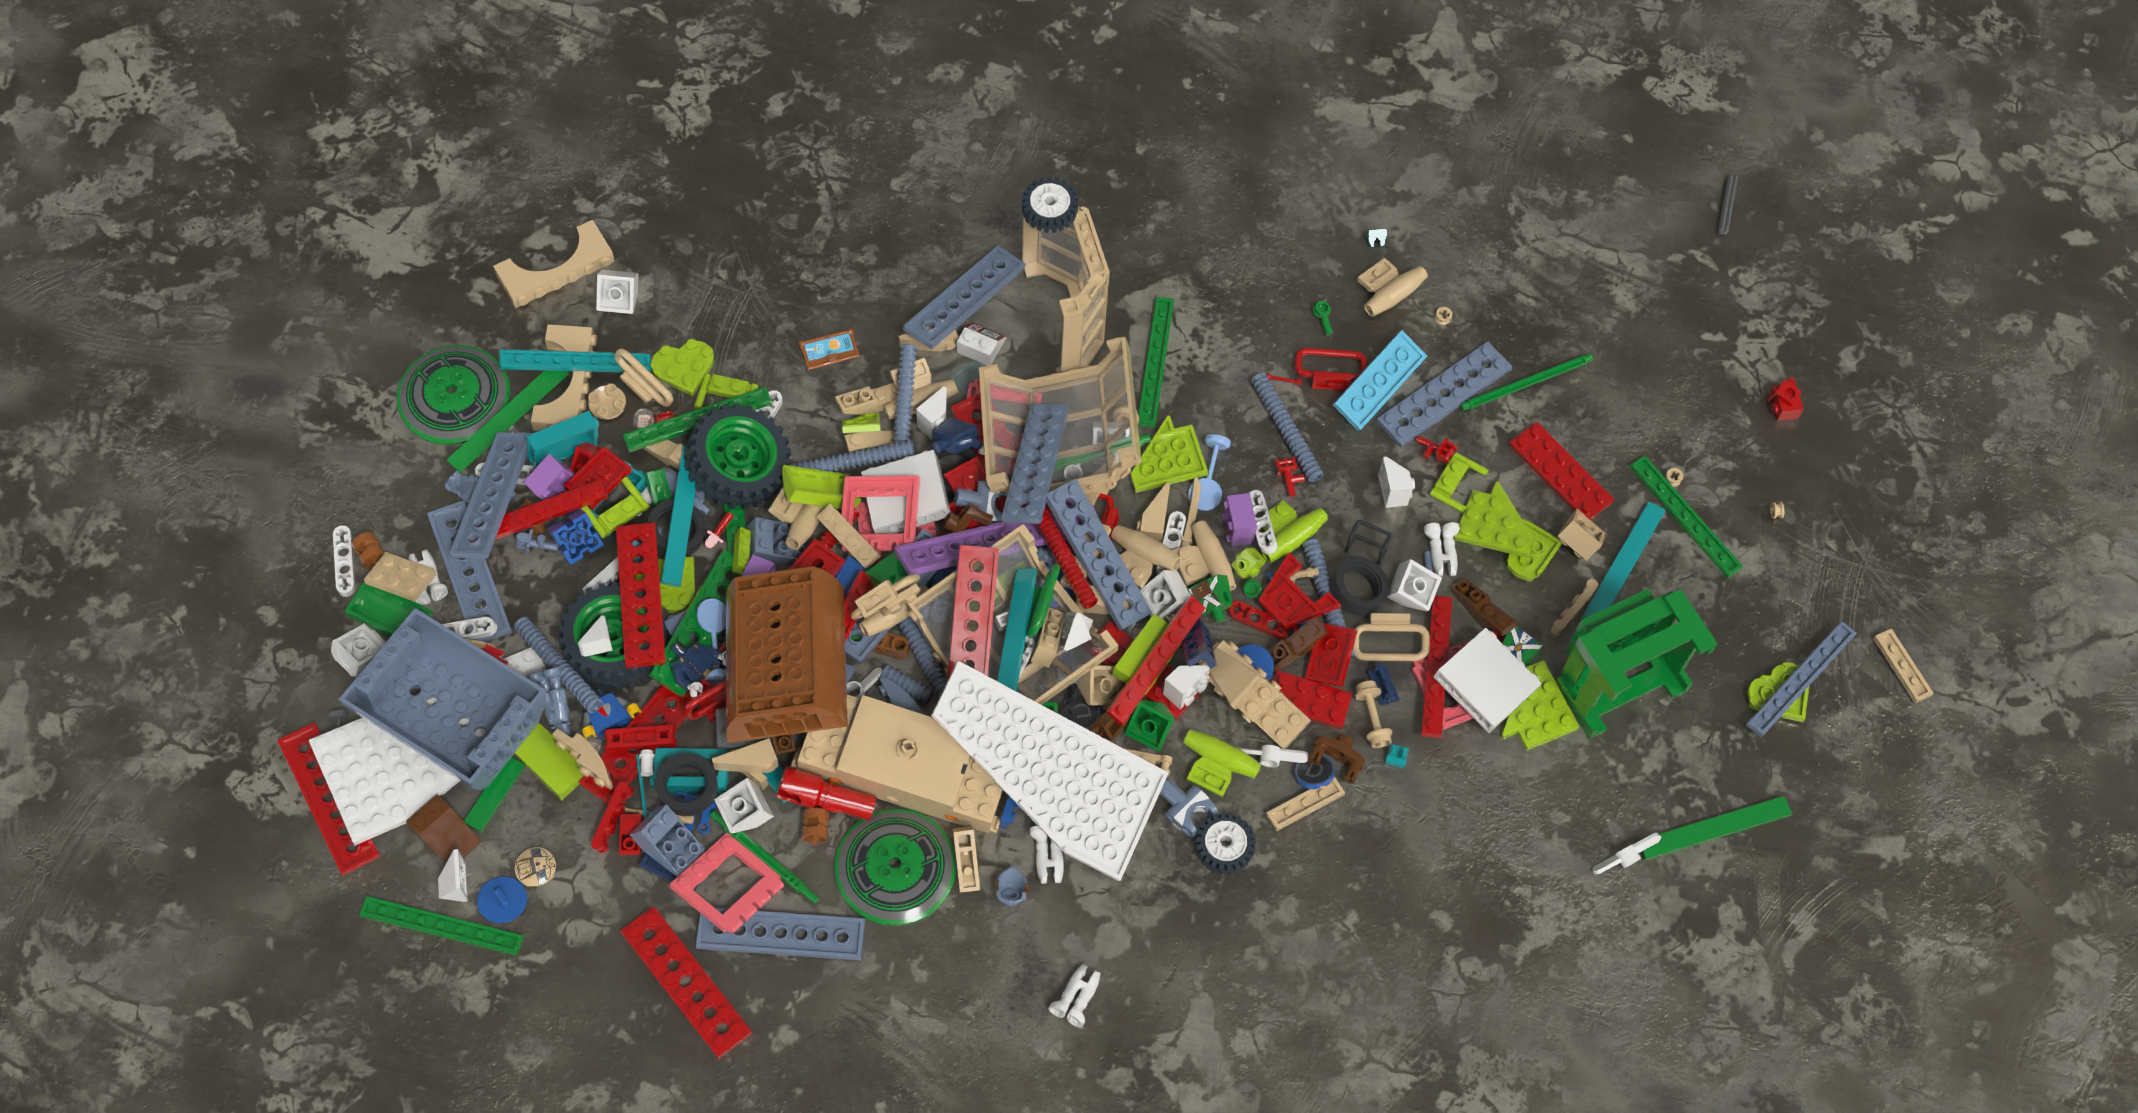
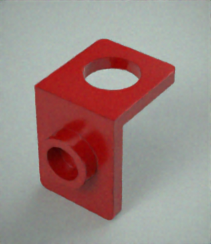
[1766,379,1802,405]

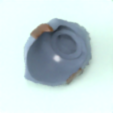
[994,866,1029,907]

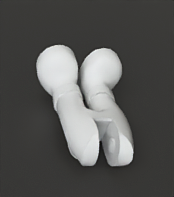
[1424,522,1460,576]
[408,549,448,605]
[1030,826,1064,884]
[1049,964,1101,1027]

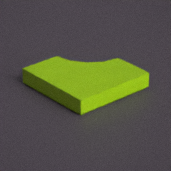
[842,412,881,433]

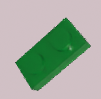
[644,468,672,509]

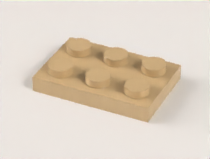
[364,552,437,602]

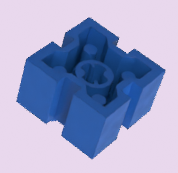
[547,509,604,565]

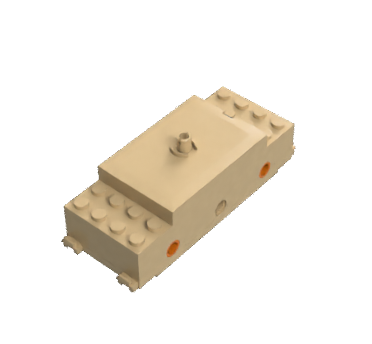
[791,695,1003,834]

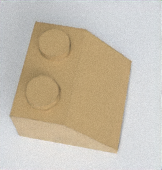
[1558,509,1605,561]

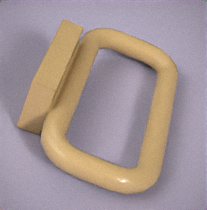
[614,348,673,407]
[851,574,920,620]
[1353,613,1430,661]

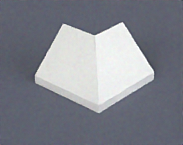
[1058,612,1093,651]
[438,849,468,902]

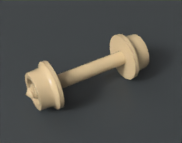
[1355,681,1392,748]

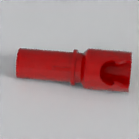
[777,766,877,821]

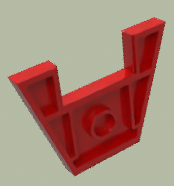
[1259,552,1341,629]

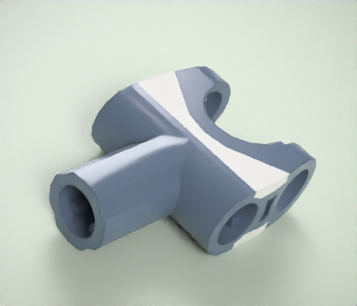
[954,481,1008,524]
[1159,779,1218,837]

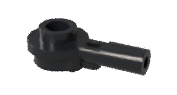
[1058,687,1080,722]

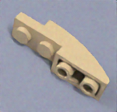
[835,383,898,414]
[552,728,613,790]

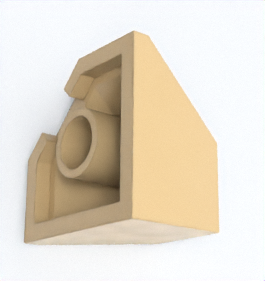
[1077,666,1123,705]

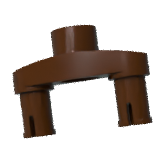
[943,503,993,550]
[1308,734,1365,784]

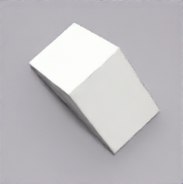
[578,616,612,657]

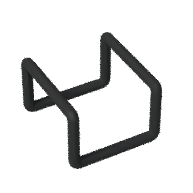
[1345,520,1392,566]

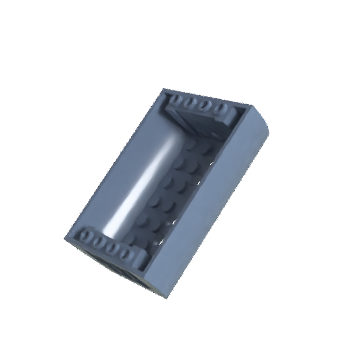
[338,608,546,790]

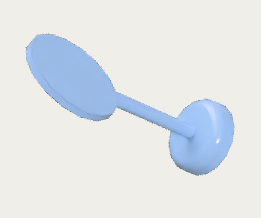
[1188,434,1231,511]
[697,598,726,680]

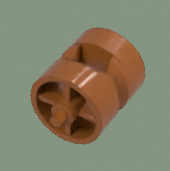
[351,532,385,569]
[801,806,829,846]

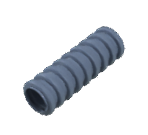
[880,665,933,704]

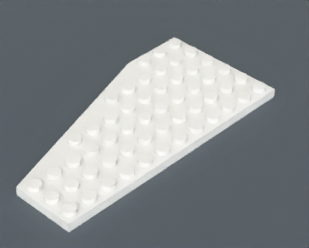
[309,648,553,846]
[931,661,1168,881]

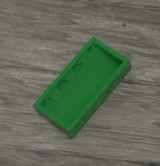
[344,581,433,637]

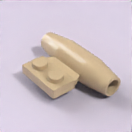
[1358,258,1428,317]
[884,358,958,420]
[768,486,826,550]
[1172,521,1236,592]
[1111,525,1182,589]
[859,584,929,637]

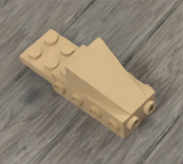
[1199,640,1312,749]

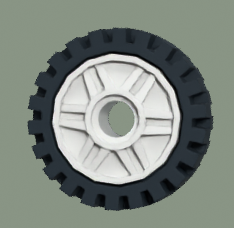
[1022,177,1078,233]
[1195,813,1256,875]

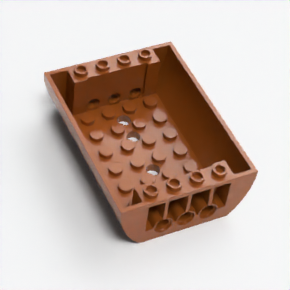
[726,566,848,743]

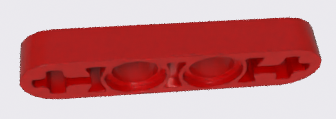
[1228,601,1299,640]

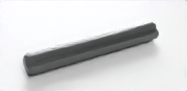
[1718,174,1738,235]

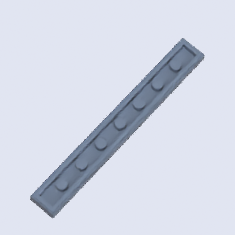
[1746,621,1857,738]

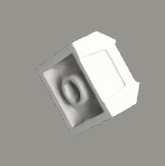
[331,623,386,676]

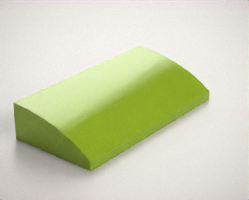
[782,465,861,509]
[1112,614,1183,695]
[514,722,584,801]

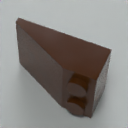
[406,794,482,864]

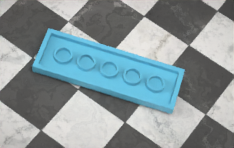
[1332,330,1427,431]

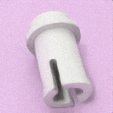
[639,750,655,777]

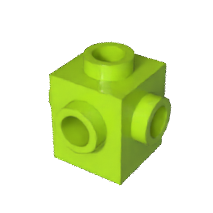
[1231,548,1266,578]

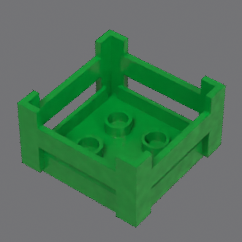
[1556,588,1718,739]

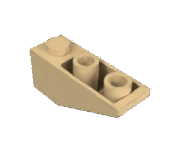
[1031,607,1066,668]

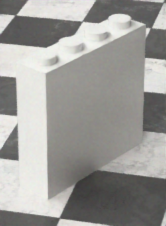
[861,450,950,534]
[1434,628,1542,733]

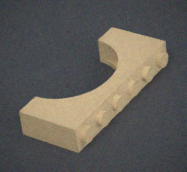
[493,220,615,308]
[531,324,597,431]

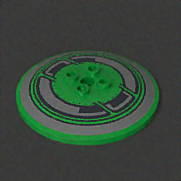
[397,345,511,445]
[834,809,956,926]

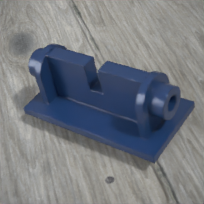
[1367,663,1400,706]

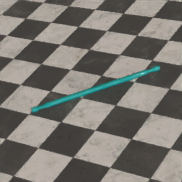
[636,754,647,819]

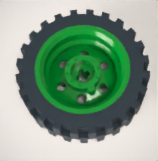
[684,403,791,510]
[558,582,668,691]

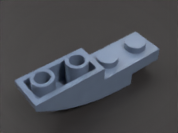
[878,677,924,715]

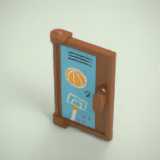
[798,327,860,370]

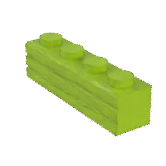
[732,527,751,575]

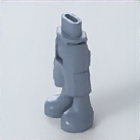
[527,666,571,735]

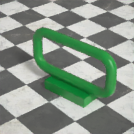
[1027,563,1060,639]

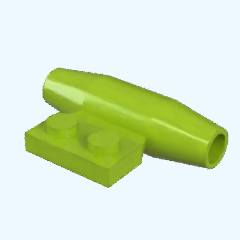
[1260,500,1328,563]
[1183,729,1262,798]

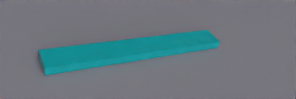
[499,349,651,373]
[661,445,697,588]
[1580,501,1666,620]
[997,568,1037,692]

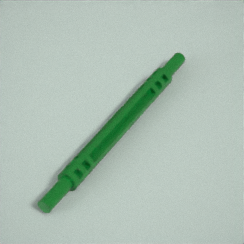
[710,810,820,904]

